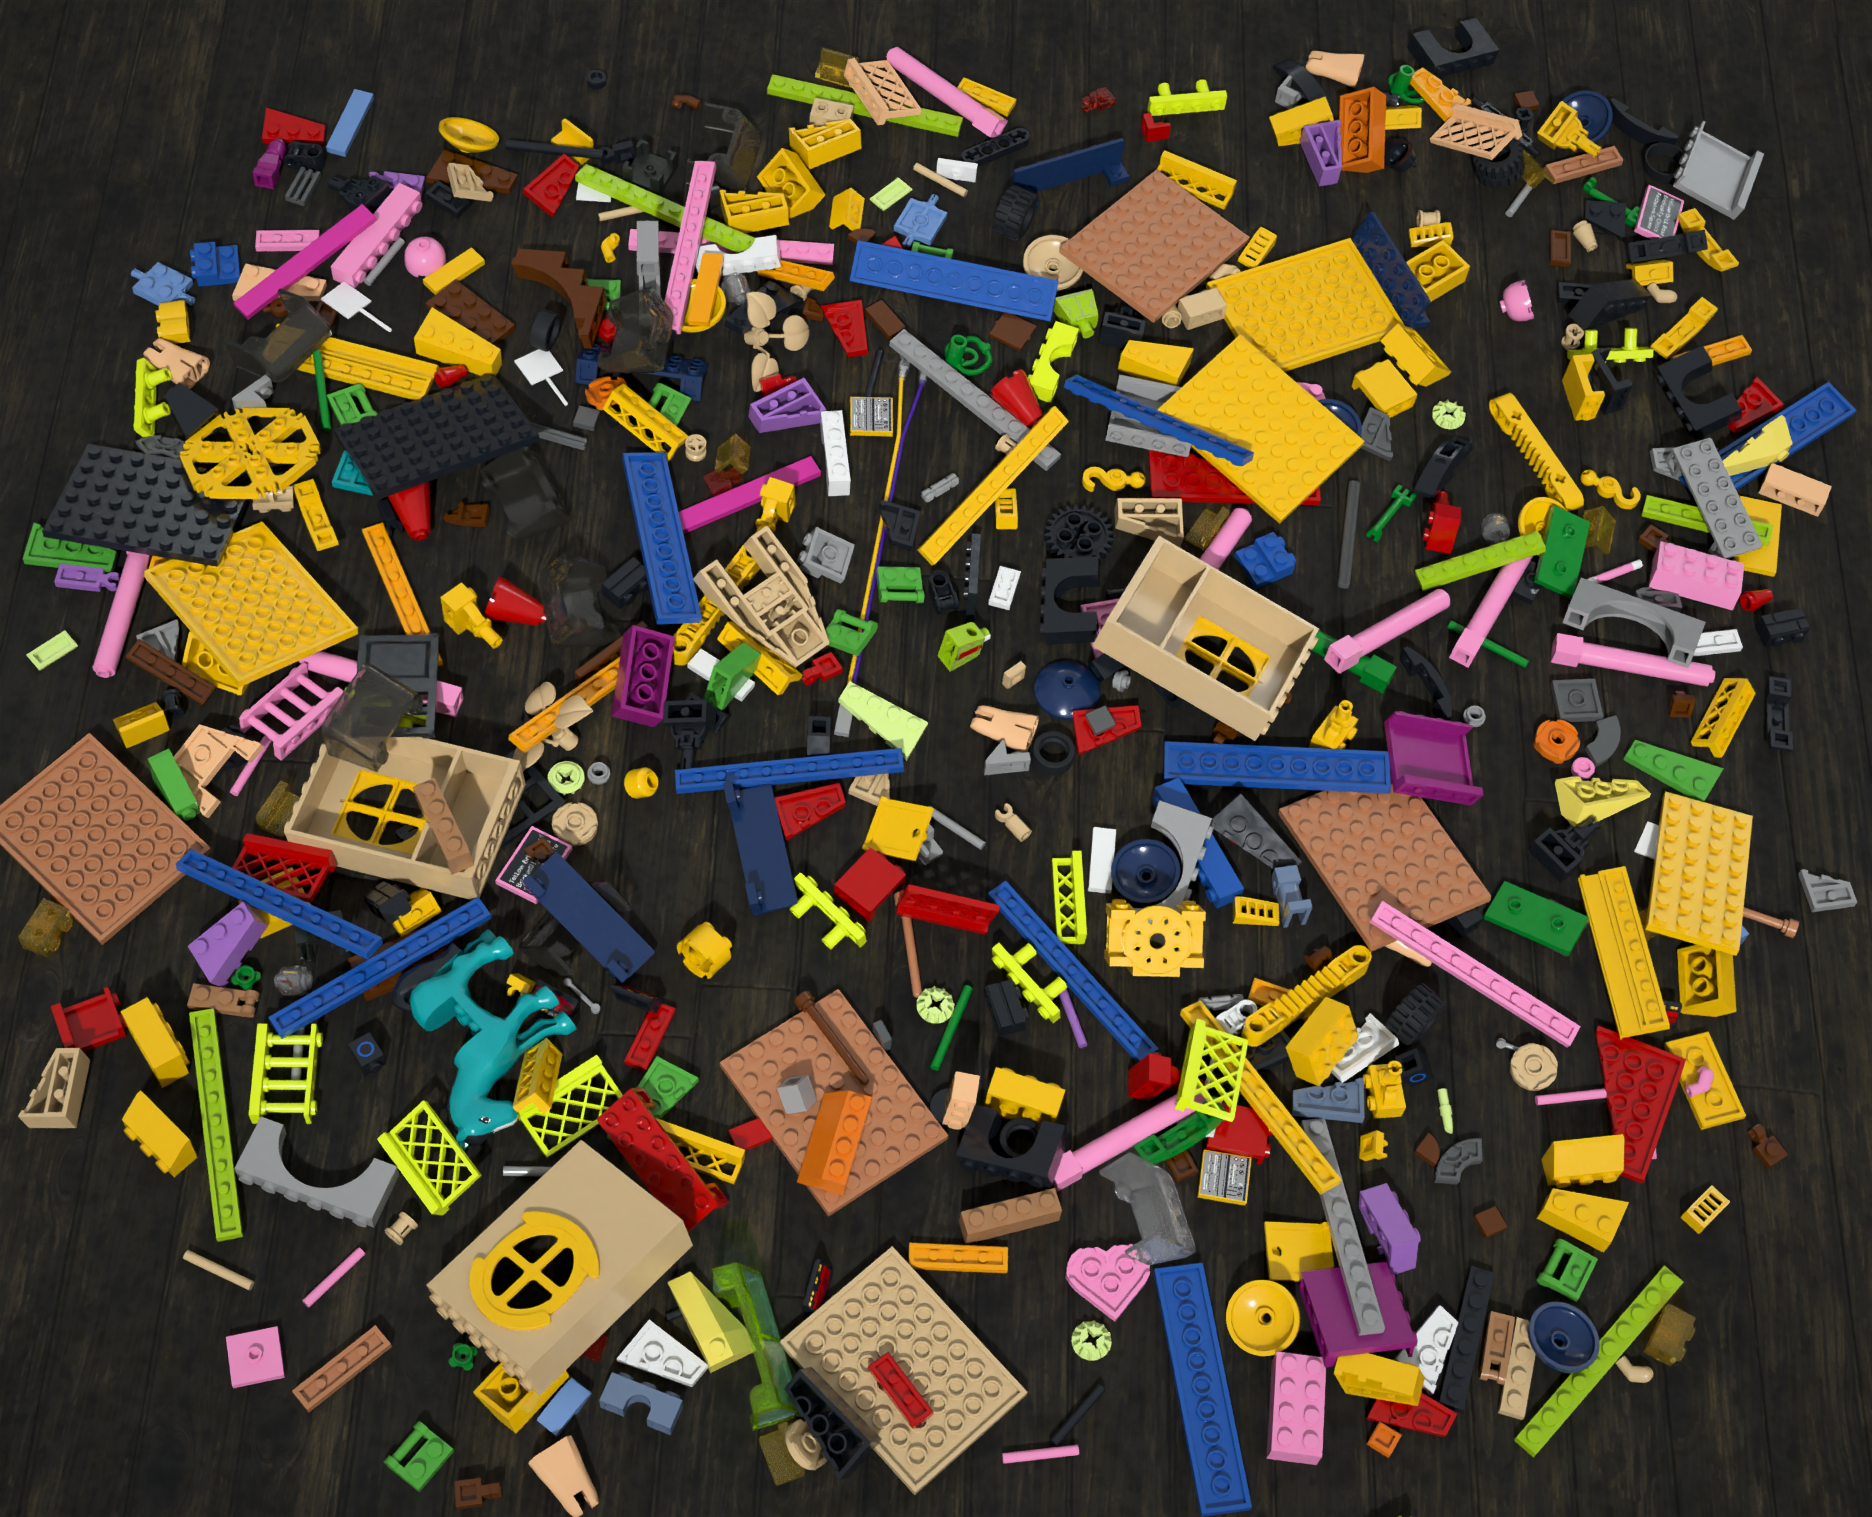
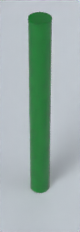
[313,350,331,431]
[1447,620,1529,668]
[930,985,973,1071]

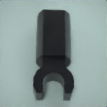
[377,499,403,537]

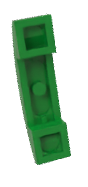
[1133,1096,1227,1165]

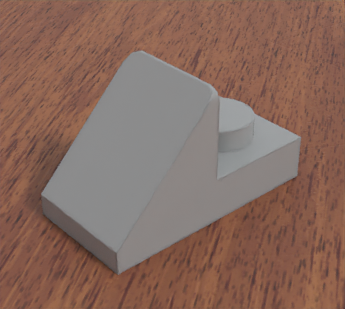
[232,374,274,413]
[984,740,1031,775]

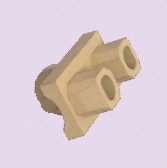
[253,486,294,513]

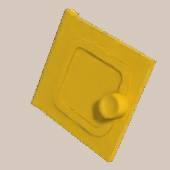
[862,796,934,861]
[1264,1222,1334,1282]

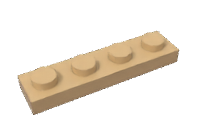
[1498,1317,1536,1420]

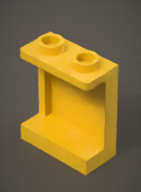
[1562,354,1605,421]
[1352,359,1417,418]

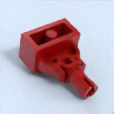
[1422,491,1461,554]
[1128,1053,1206,1101]

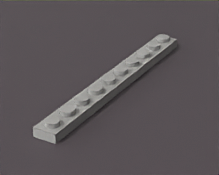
[889,329,1061,471]
[1300,1118,1385,1336]

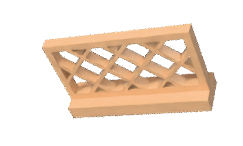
[844,58,922,125]
[1430,104,1522,160]

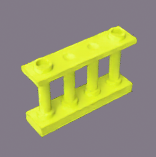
[249,1024,323,1124]

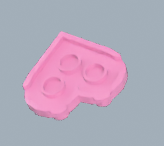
[1065,1244,1150,1322]

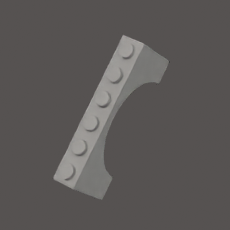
[637,220,661,332]
[1563,578,1706,668]
[1133,800,1214,948]
[234,1117,399,1228]

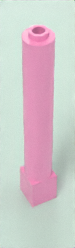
[886,47,1008,138]
[1200,508,1252,570]
[92,551,152,678]
[1449,556,1533,668]
[1324,589,1450,674]
[1551,633,1715,687]
[299,651,464,717]
[1052,1086,1206,1192]

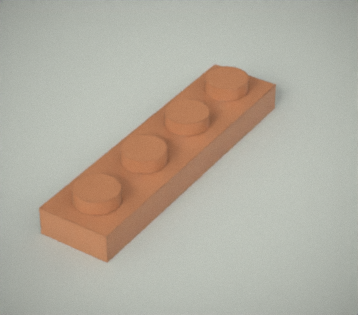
[1544,146,1623,184]
[292,1325,392,1413]

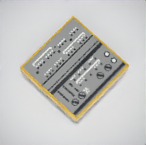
[850,397,893,437]
[1197,1150,1251,1206]

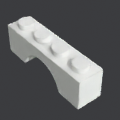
[696,235,781,276]
[820,410,851,496]

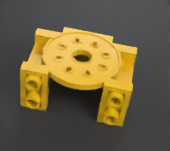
[1104,899,1206,977]

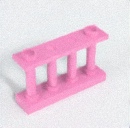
[239,662,345,761]

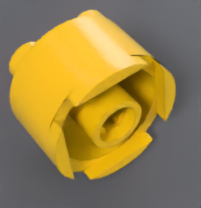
[677,922,732,979]

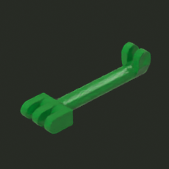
[1583,177,1640,228]
[1366,484,1417,542]

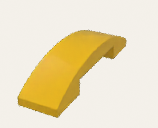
[1678,208,1739,272]
[1651,297,1718,359]
[292,479,339,551]

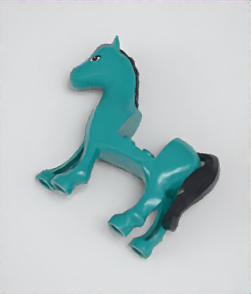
[392,929,577,1151]

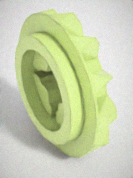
[1432,400,1466,429]
[548,761,585,796]
[916,986,955,1024]
[1071,1320,1112,1361]

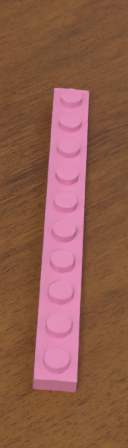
[659,161,716,334]
[628,229,834,265]
[1369,901,1581,1047]

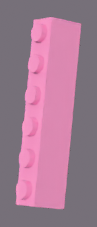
[331,183,422,289]

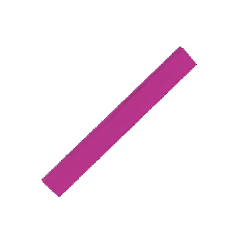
[233,204,377,320]
[679,456,821,534]

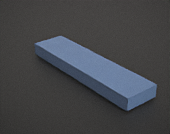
[326,89,374,157]

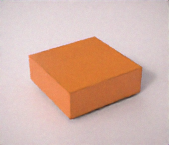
[1367,1421,1402,1458]

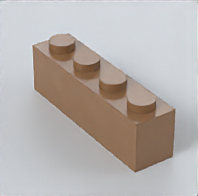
[413,778,474,875]
[959,1188,1062,1244]

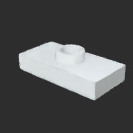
[936,158,978,182]
[988,566,1021,610]

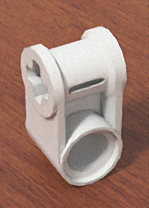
[1215,1000,1257,1036]

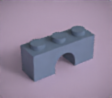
[599,1372,683,1435]

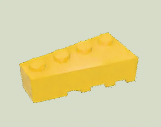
[414,307,502,376]

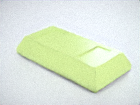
[870,178,912,212]
[26,630,78,671]

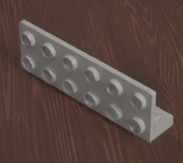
[1666,438,1762,560]

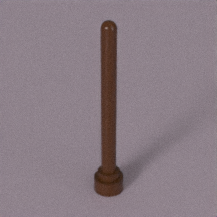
[794,991,869,1086]

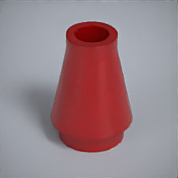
[434,364,467,388]
[1740,589,1773,612]

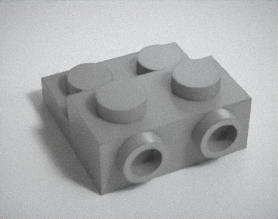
[797,527,855,584]

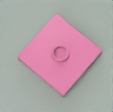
[226,1326,285,1388]

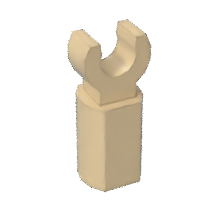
[995,803,1032,842]

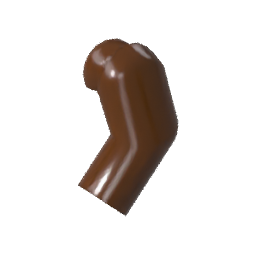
[671,94,702,110]

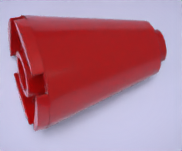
[990,369,1044,428]
[388,482,431,541]
[484,576,548,626]

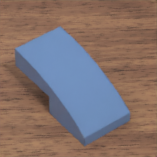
[537,1378,592,1436]

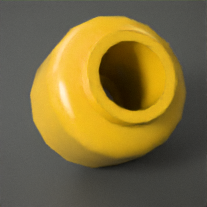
[624,767,658,799]

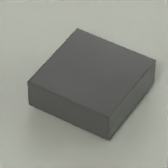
[573,406,600,431]
[1085,706,1116,736]
[872,1020,892,1051]

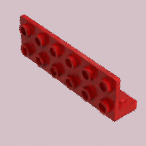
[597,1087,729,1232]

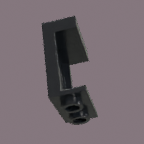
[1588,347,1633,415]

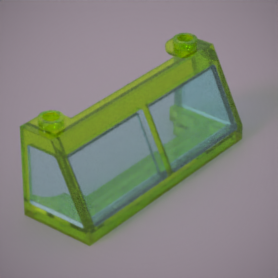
[712,1262,801,1430]

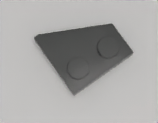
[1360,407,1393,461]
[1634,587,1682,613]

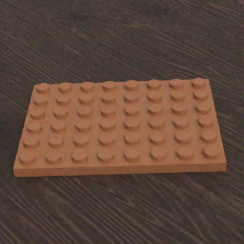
[1059,169,1250,323]
[0,733,212,945]
[1278,769,1491,952]
[720,989,948,1217]

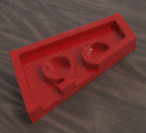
[262,108,326,146]
[523,154,579,218]
[821,300,868,357]
[1727,377,1784,434]
[1072,705,1142,756]
[774,783,846,842]
[1366,1392,1457,1437]

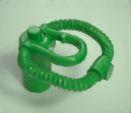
[1388,65,1425,104]
[945,335,993,376]

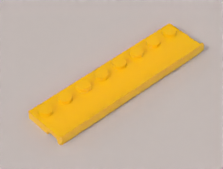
[262,324,439,400]
[1578,866,1670,1040]

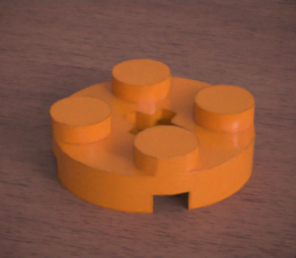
[585,376,627,410]
[1534,719,1580,764]

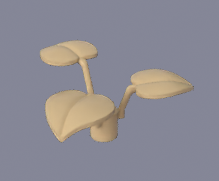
[744,292,809,392]
[513,682,593,771]

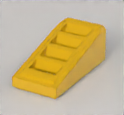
[1408,222,1453,247]
[1238,227,1277,269]
[995,489,1018,530]
[1232,896,1279,926]
[1680,1185,1730,1234]

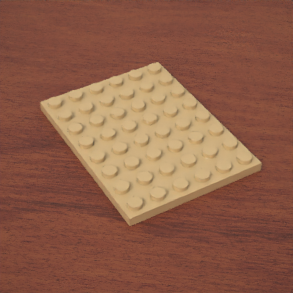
[779,1247,1028,1495]

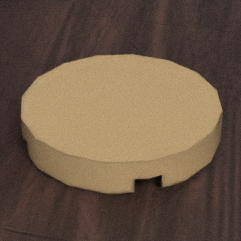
[552,802,598,846]
[1510,1043,1558,1091]
[785,1419,827,1470]

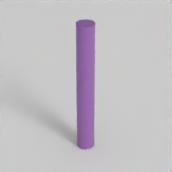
[1059,989,1088,1048]

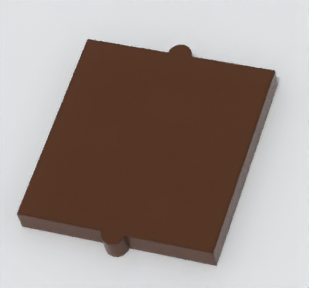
[989,312,1037,351]

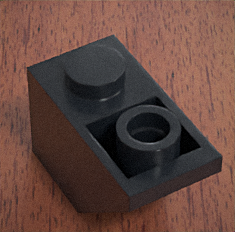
[807,716,831,757]

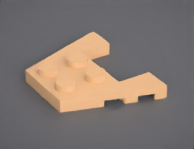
[174,724,264,818]

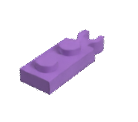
[369,171,425,197]
[54,564,120,592]

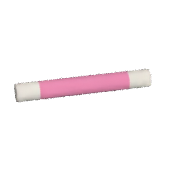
[1586,560,1643,584]

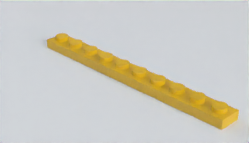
[917,406,1069,566]
[1180,1000,1342,1195]

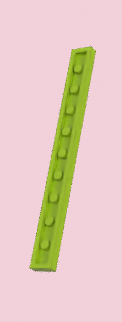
[767,74,963,137]
[575,164,756,253]
[189,1008,243,1242]
[1514,1266,1684,1458]

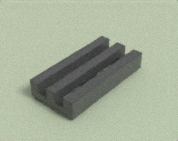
[285,167,321,206]

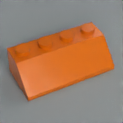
[1339,87,1386,173]
[797,1090,872,1196]

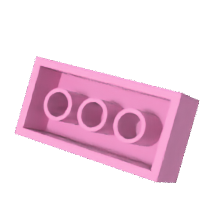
[1649,541,1744,610]
[1266,1352,1326,1465]

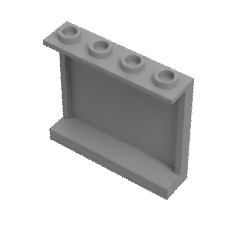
[1673,121,1764,220]
[1105,375,1191,457]

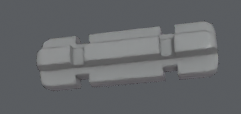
[921,473,959,502]
[1198,994,1244,1010]

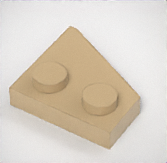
[447,163,494,202]
[849,774,890,806]

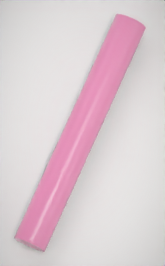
[230,736,272,796]
[1535,1089,1606,1105]
[302,1247,365,1307]
[1002,1445,1079,1464]

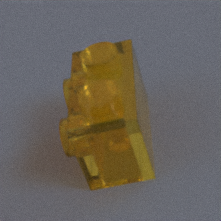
[18,898,73,958]
[1643,1303,1696,1367]

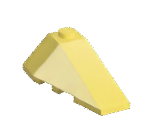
[1723,415,1792,476]
[1555,777,1651,828]
[668,1272,756,1373]

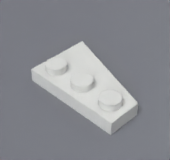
[1331,1013,1399,1083]
[1393,1305,1459,1395]
[617,1320,708,1387]

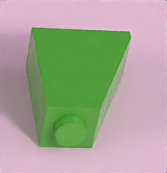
[704,643,761,711]
[147,749,200,821]

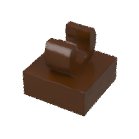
[1667,691,1696,718]
[1304,946,1333,976]

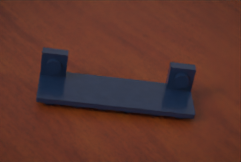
[1012,138,1129,209]
[1351,212,1430,329]
[575,343,708,401]
[723,781,798,916]
[522,852,655,985]

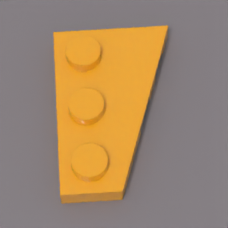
[1410,67,1472,122]

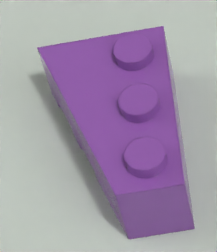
[1300,120,1342,186]
[748,378,827,433]
[188,902,268,988]
[1359,1183,1421,1275]

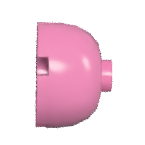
[405,237,446,277]
[1500,280,1534,322]

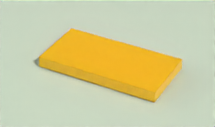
[1733,496,1782,577]
[1664,1032,1746,1130]

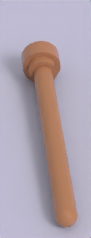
[894,892,922,998]
[1743,907,1799,938]

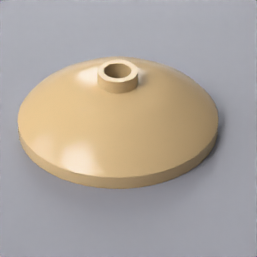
[1023,235,1083,290]

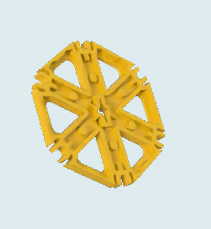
[179,408,321,499]

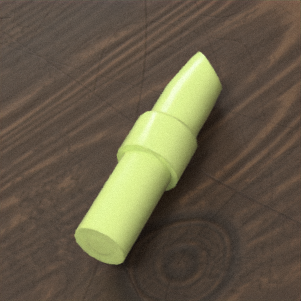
[1437,1088,1453,1134]

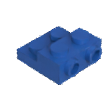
[190,242,240,287]
[1234,532,1296,589]

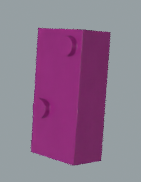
[612,625,675,727]

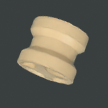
[685,434,706,461]

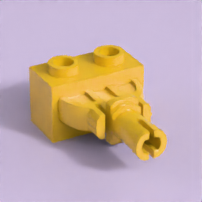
[1537,101,1602,158]
[756,477,795,533]
[440,582,503,649]
[1309,700,1358,749]
[1363,1061,1406,1119]

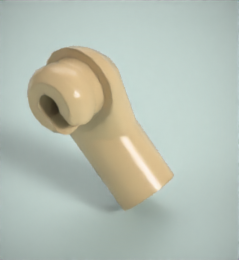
[1210,264,1240,281]
[1647,283,1677,303]
[1616,1356,1653,1383]

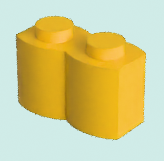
[156,300,191,344]

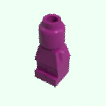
[253,139,286,189]

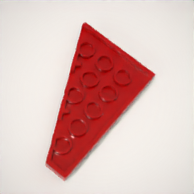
[1595,1025,1686,1184]

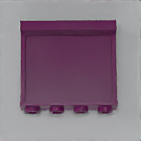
[1384,711,1483,806]
[1298,1262,1418,1368]

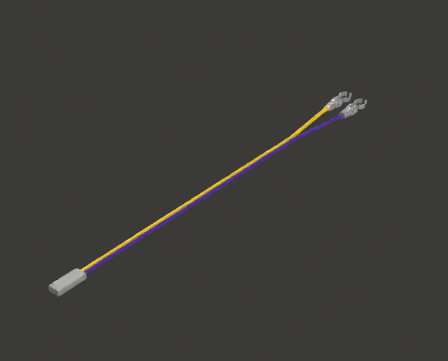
[834,350,932,737]

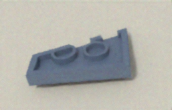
[1291,1078,1365,1123]

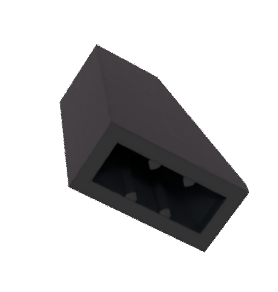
[164,382,219,441]

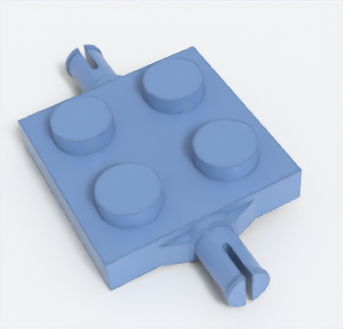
[894,194,947,248]
[131,262,195,306]

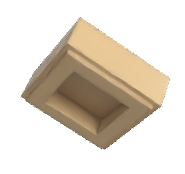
[1002,661,1026,689]

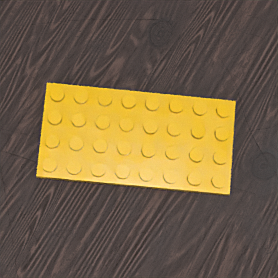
[1645,791,1753,956]

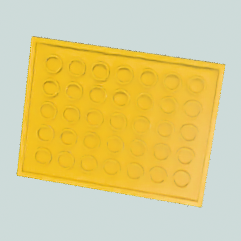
[1206,238,1405,372]
[1158,334,1365,524]
[144,522,358,687]

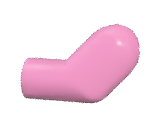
[1685,1066,1714,1097]

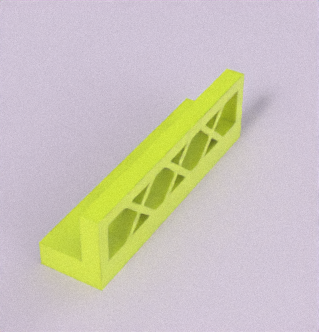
[1052,851,1087,944]

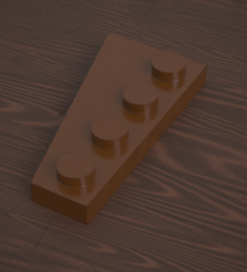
[426,149,518,194]

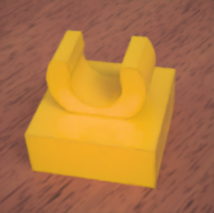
[506,973,536,996]
[1359,1130,1388,1161]

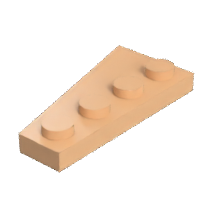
[232,264,327,301]

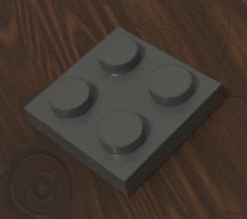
[1550,679,1603,722]

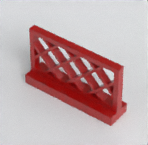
[232,833,337,903]
[895,885,1000,935]

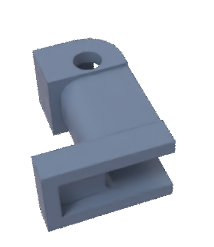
[1272,865,1312,928]

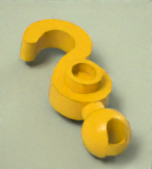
[1082,467,1145,492]
[1580,470,1641,509]

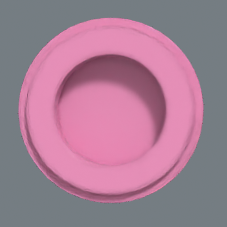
[1571,757,1595,780]

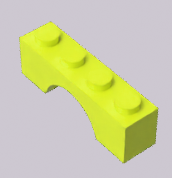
[1028,321,1079,403]

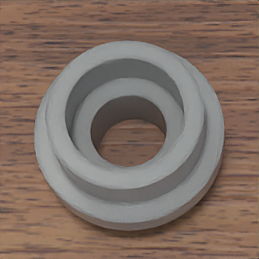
[1113,670,1131,692]
[1463,706,1486,727]
[587,762,610,784]

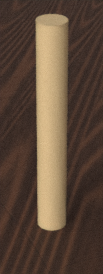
[913,163,968,197]
[598,206,644,221]
[183,1250,254,1291]

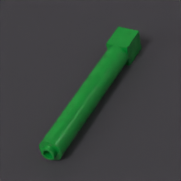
[1309,630,1397,694]

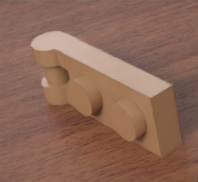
[187,983,260,1018]
[1479,1311,1515,1385]

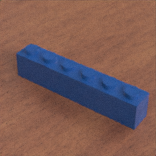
[1152,778,1244,909]

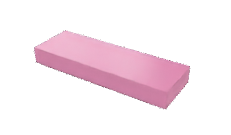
[255,230,320,251]

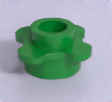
[232,965,261,991]
[449,1343,478,1371]

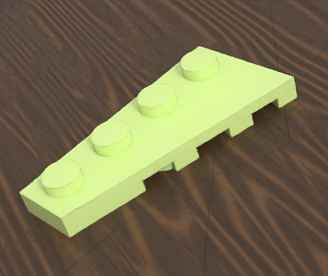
[838,681,928,761]

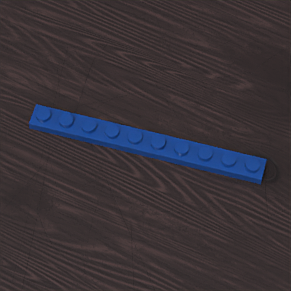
[1064,374,1254,466]
[675,748,904,794]
[176,849,383,959]
[987,881,1159,1063]
[268,897,491,1039]

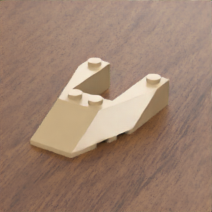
[693,526,830,668]

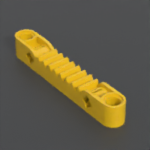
[1489,393,1584,512]
[671,545,760,665]
[1241,945,1372,1047]

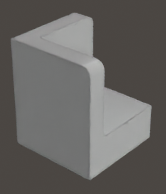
[1275,75,1302,110]
[913,824,943,865]
[777,1075,817,1114]

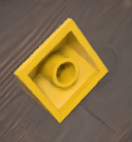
[113,702,170,749]

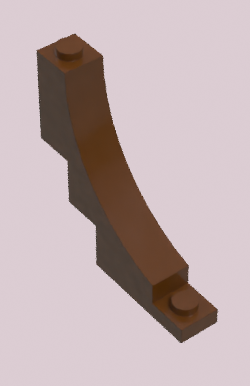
[512,248,607,349]

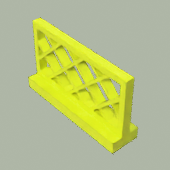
[1174,1019,1248,1122]
[518,1055,623,1158]
[377,1100,482,1215]

